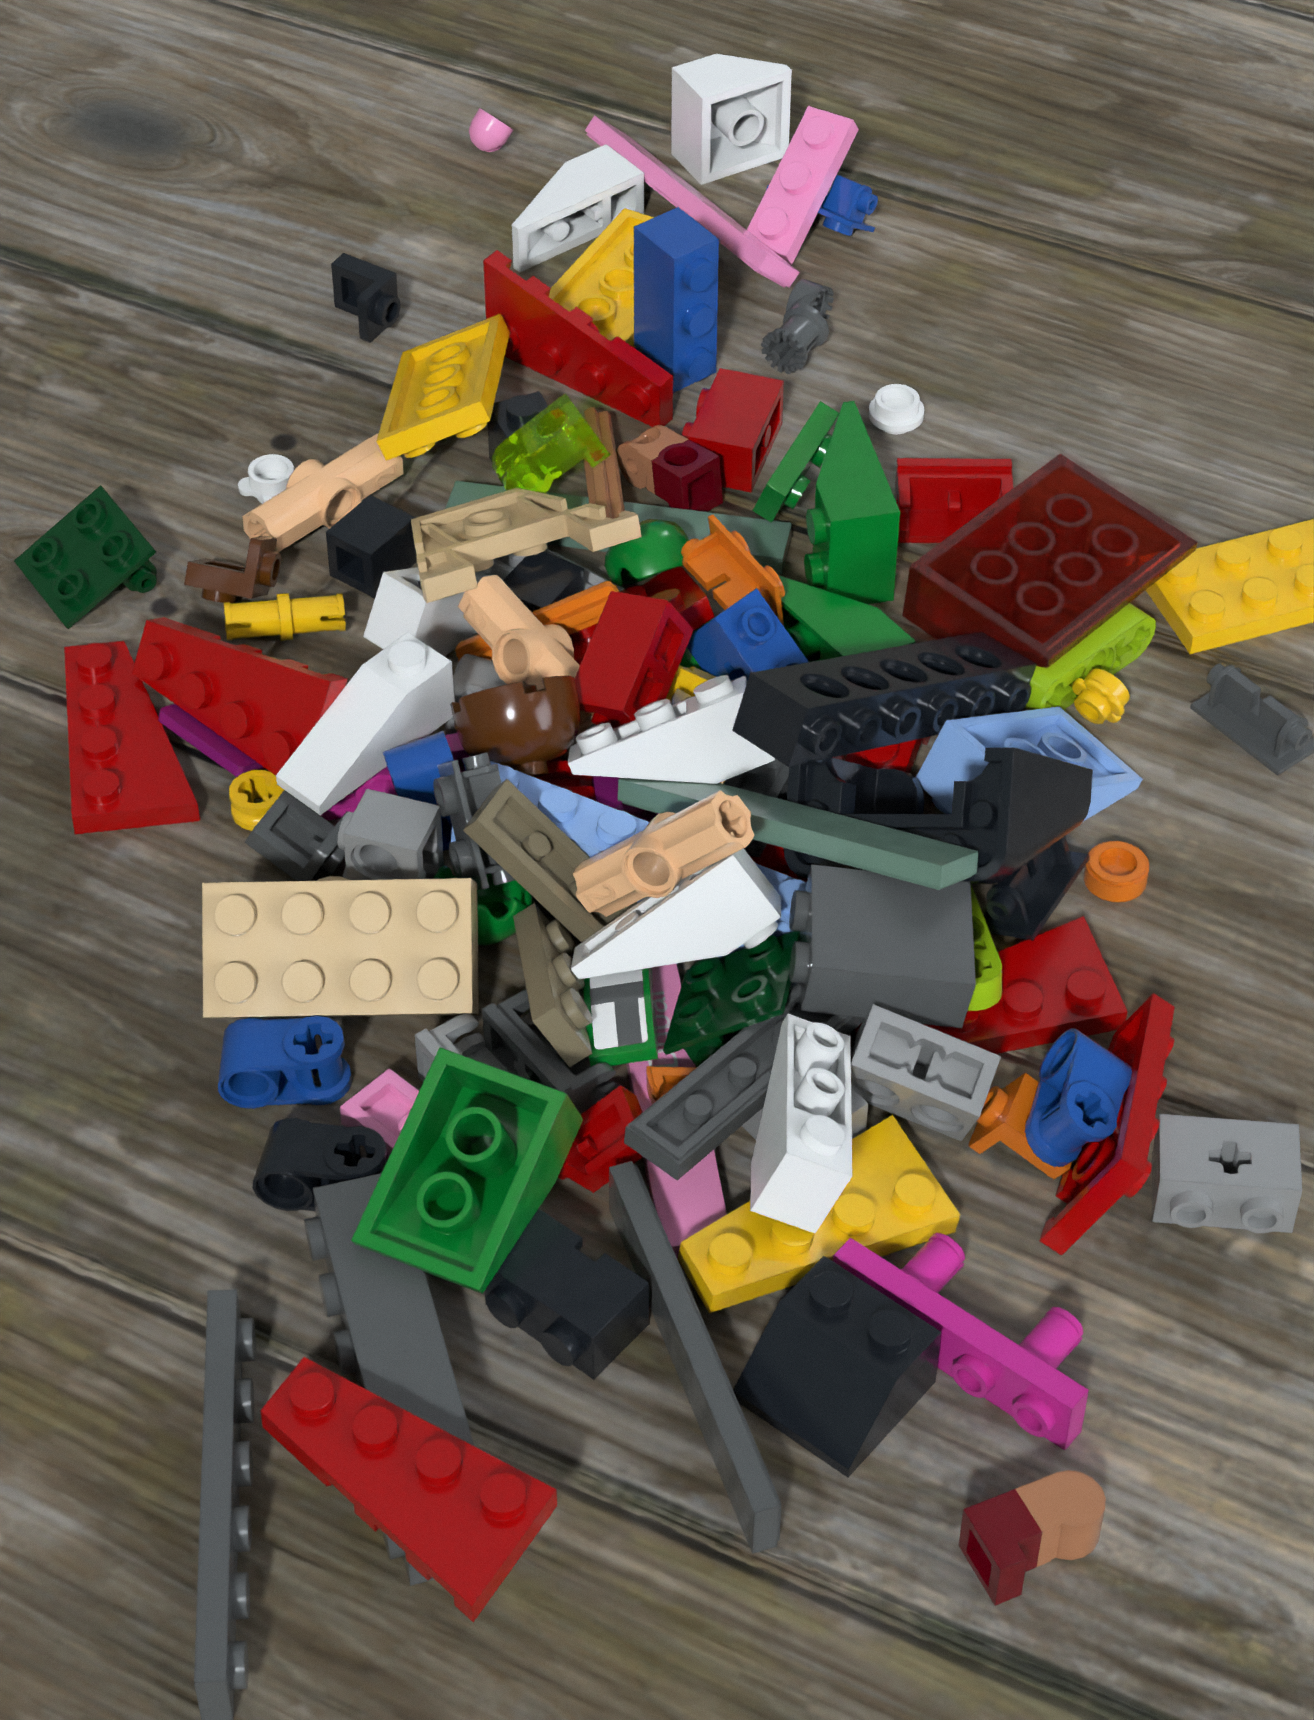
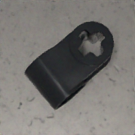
[252,1118,387,1212]

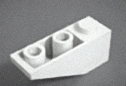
[568,675,775,784]
[750,1014,852,1233]

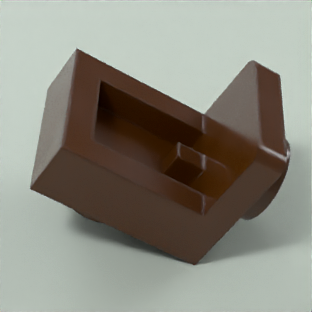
[184,535,281,603]

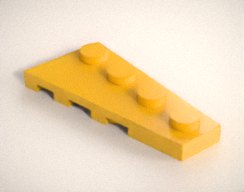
[677,1115,960,1313]

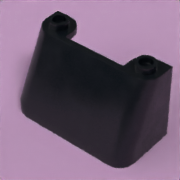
[784,748,1093,884]

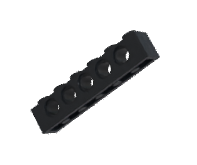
[732,631,1037,767]

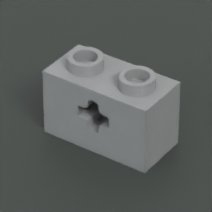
[1152,1114,1302,1233]

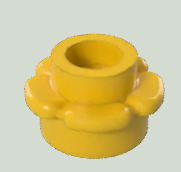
[1072,669,1130,724]

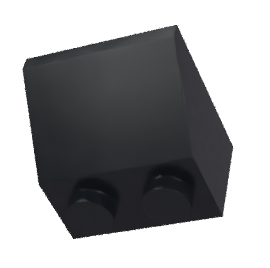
[733,1256,941,1478]

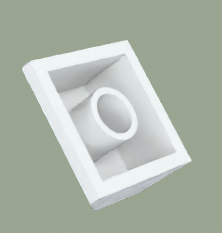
[671,54,792,185]

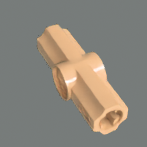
[242,433,404,553]
[458,575,594,734]
[573,790,755,917]

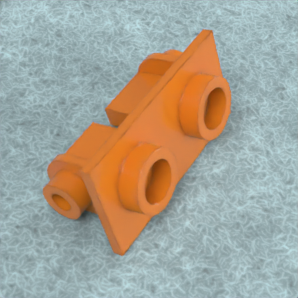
[681,514,785,625]

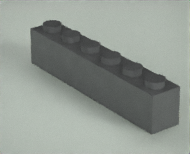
[304,1173,474,1586]

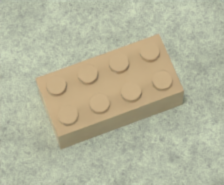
[202,878,479,1019]

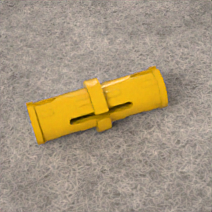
[223,593,346,641]

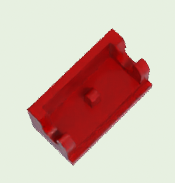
[894,458,1014,544]
[574,591,694,729]

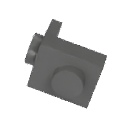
[245,790,347,881]

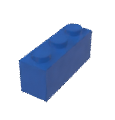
[634,207,719,393]

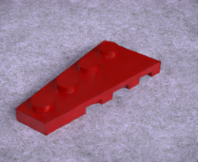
[483,250,673,427]
[260,1357,557,1623]

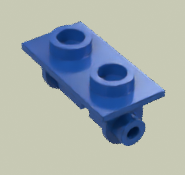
[766,175,878,236]

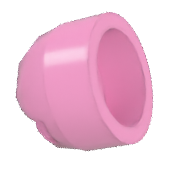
[469,108,513,152]

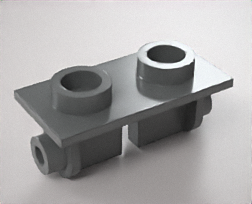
[1190,663,1314,776]
[433,752,515,890]

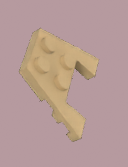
[411,488,642,603]

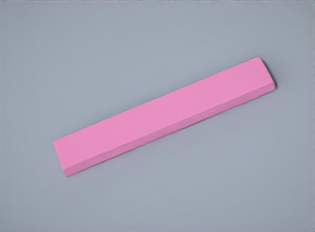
[585,115,800,288]

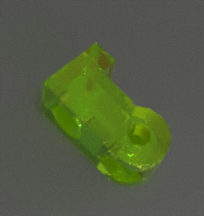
[492,393,611,494]

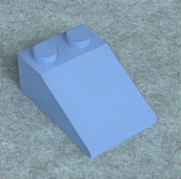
[916,706,1143,821]

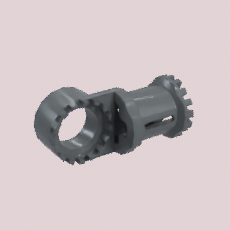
[761,279,834,374]

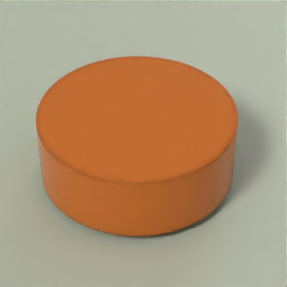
[1084,841,1149,902]

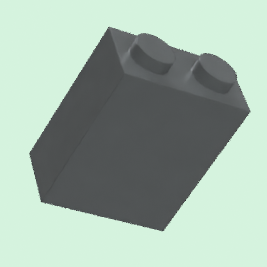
[789,864,976,1028]

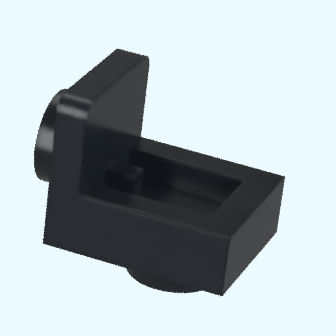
[331,253,401,343]

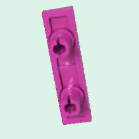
[833,1233,1089,1450]

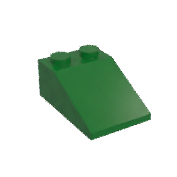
[804,401,900,604]
[351,1047,583,1294]

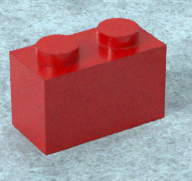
[682,368,784,493]

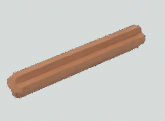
[579,407,625,519]

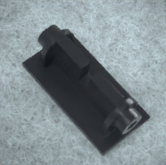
[983,836,1090,940]

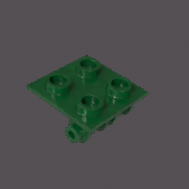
[14,485,157,629]
[663,931,800,1067]

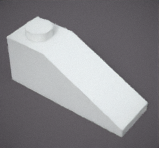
[512,144,644,273]
[363,558,513,656]
[276,632,455,815]
[571,849,781,979]

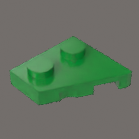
[752,401,839,523]

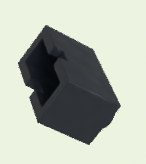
[485,1209,649,1380]

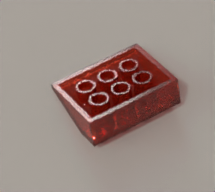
[902,454,1198,668]

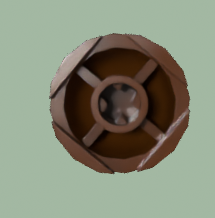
[450,675,580,778]

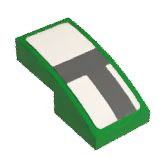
[583,968,658,1067]

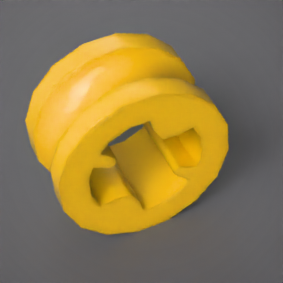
[229,770,284,831]

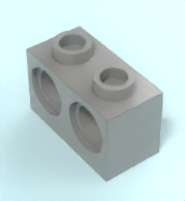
[337,789,444,880]
[851,1004,1001,1141]

